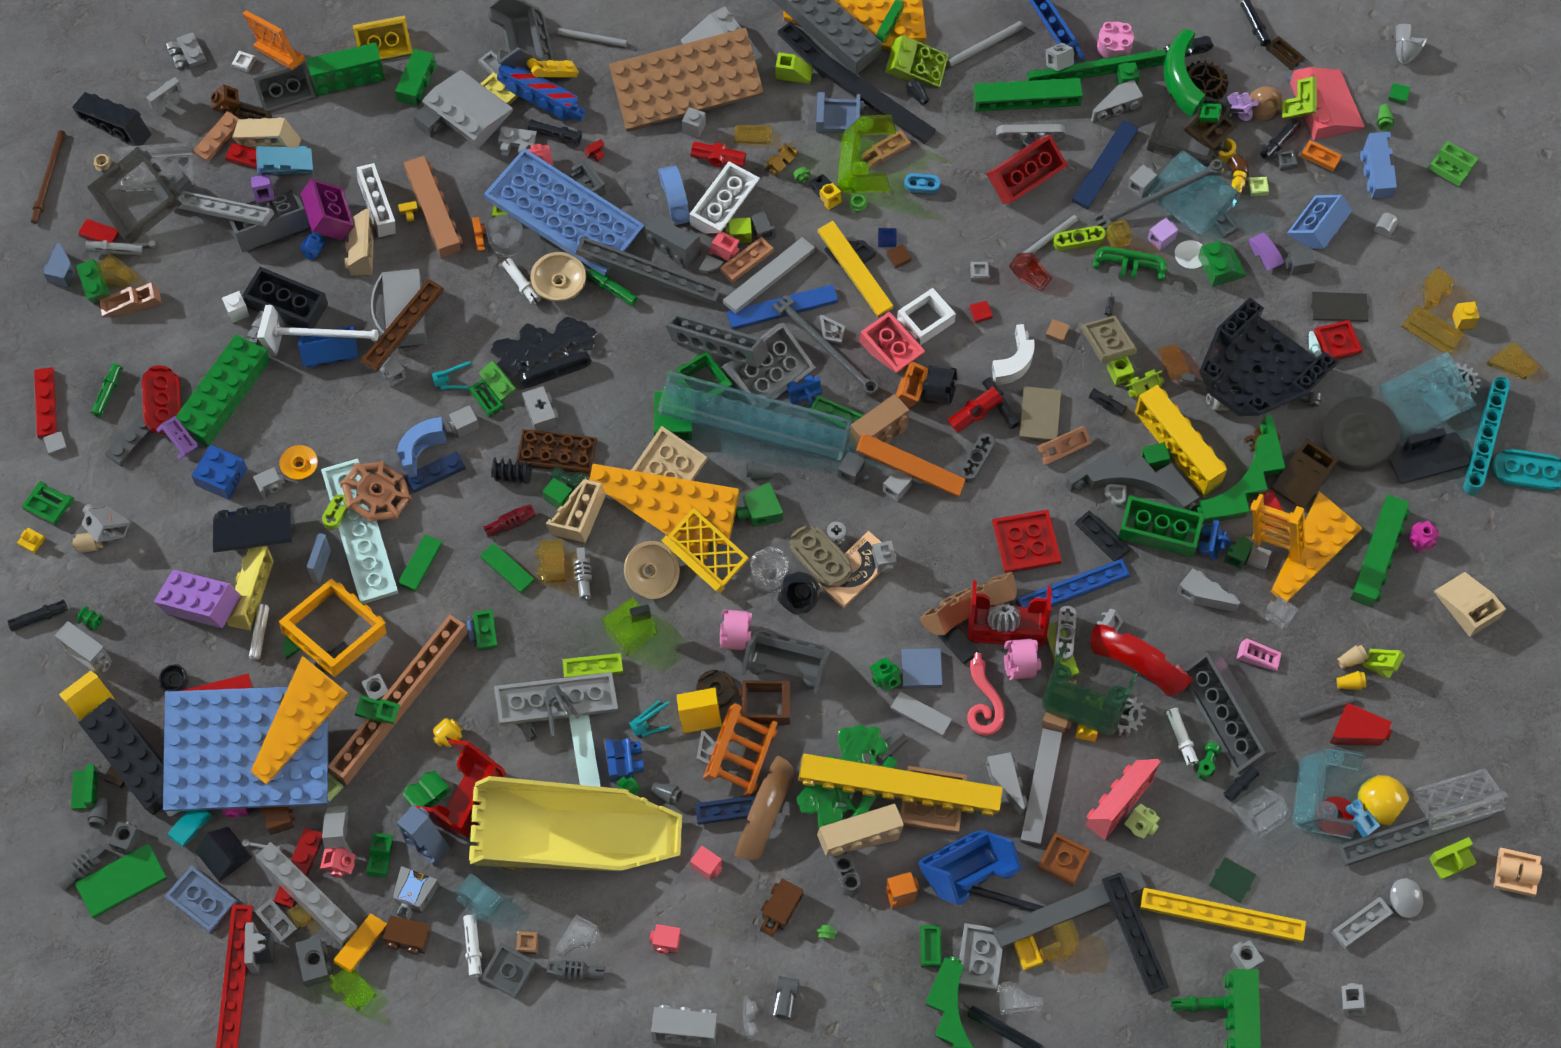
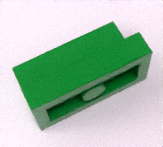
[71,764,98,810]

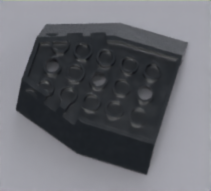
[1199,297,1339,416]

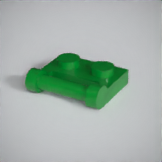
[22,481,74,526]

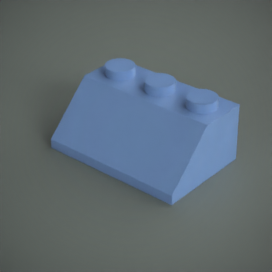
[1287,195,1352,249]

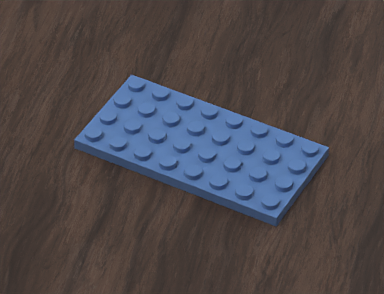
[483,148,645,276]

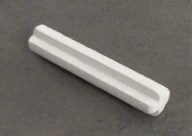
[249,604,269,660]

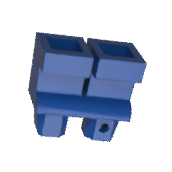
[605,738,644,782]

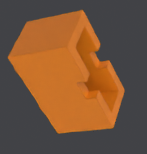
[896,361,928,408]
[886,872,919,909]

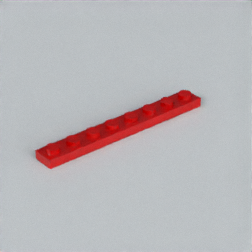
[216,905,254,1048]

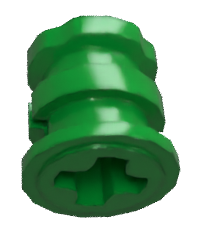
[76,606,103,631]

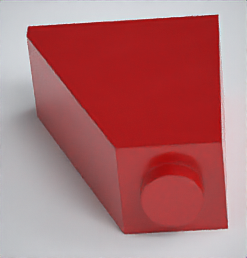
[1330,702,1393,746]

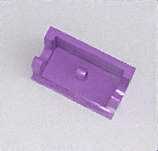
[156,416,198,460]

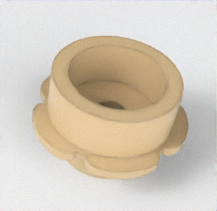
[93,154,112,171]

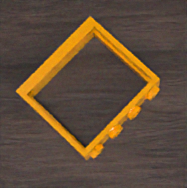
[279,578,387,677]

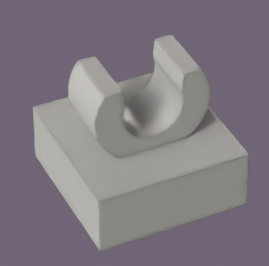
[1097,609,1123,633]

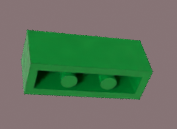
[395,49,437,106]

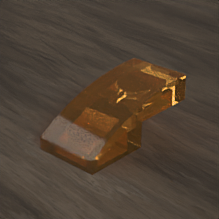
[1158,343,1190,381]

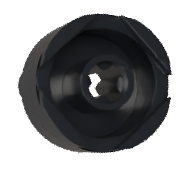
[923,364,958,405]

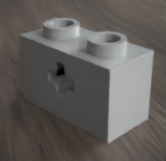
[522,386,559,431]

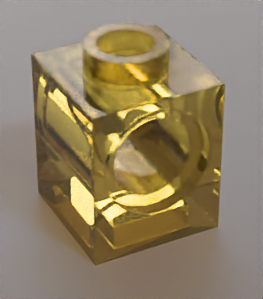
[1106,219,1132,248]

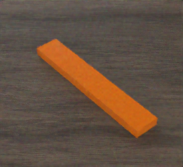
[856,433,965,497]

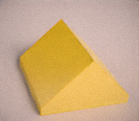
[59,671,115,721]
[677,688,722,734]

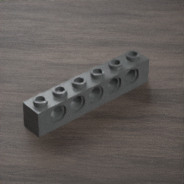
[666,313,769,367]

